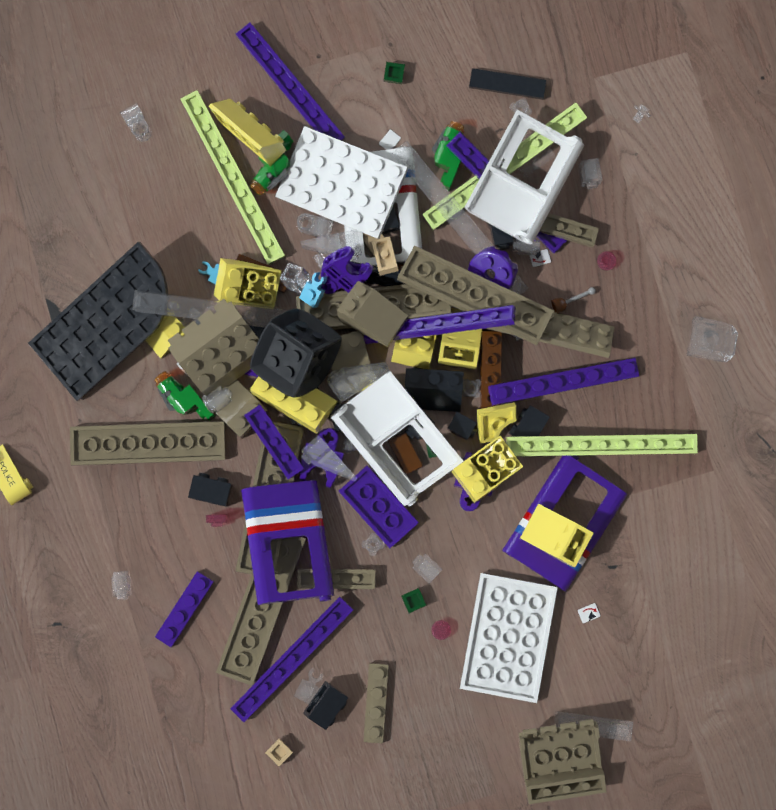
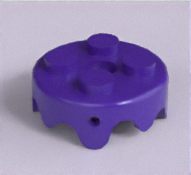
[468,246,518,289]

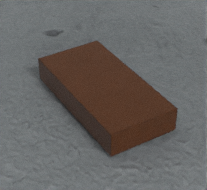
[388,432,423,475]

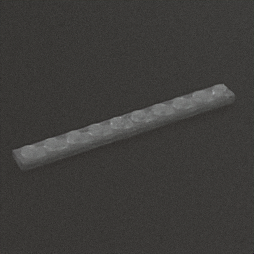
[392,141,529,295]

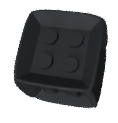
[250,309,342,398]

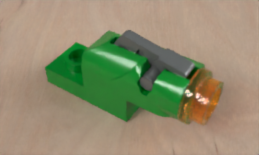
[432,121,464,191]
[250,130,294,196]
[154,371,215,421]

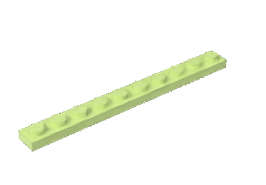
[181,90,285,265]
[422,103,587,230]
[506,434,698,456]

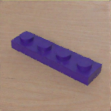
[244,404,304,479]
[155,571,214,647]

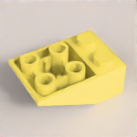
[214,258,281,307]
[438,308,482,369]
[391,335,437,369]
[452,436,523,503]
[520,504,593,567]

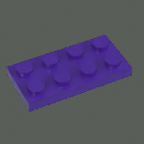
[338,466,418,549]

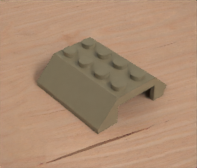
[168,299,259,399]
[519,719,607,804]

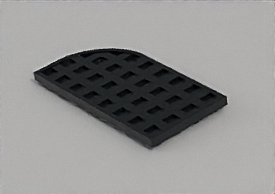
[28,242,168,401]

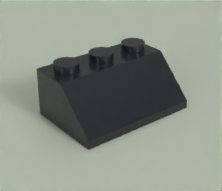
[405,368,464,412]

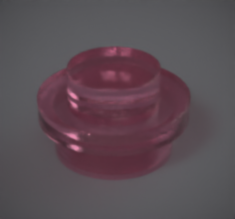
[597,251,616,271]
[431,620,451,640]

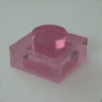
[206,514,227,527]

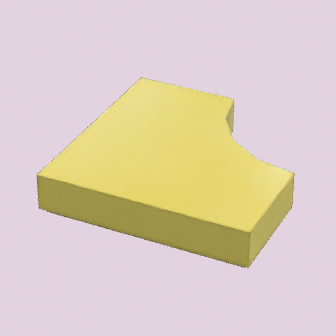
[477,402,517,444]

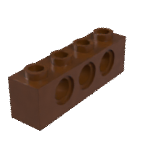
[480,331,501,409]

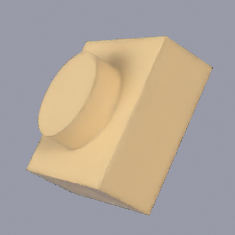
[265,738,293,766]

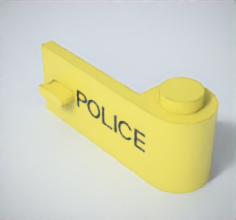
[0,444,33,505]

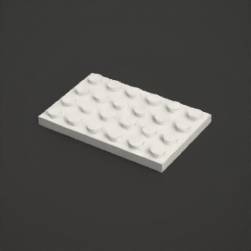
[275,126,409,239]
[460,573,557,703]

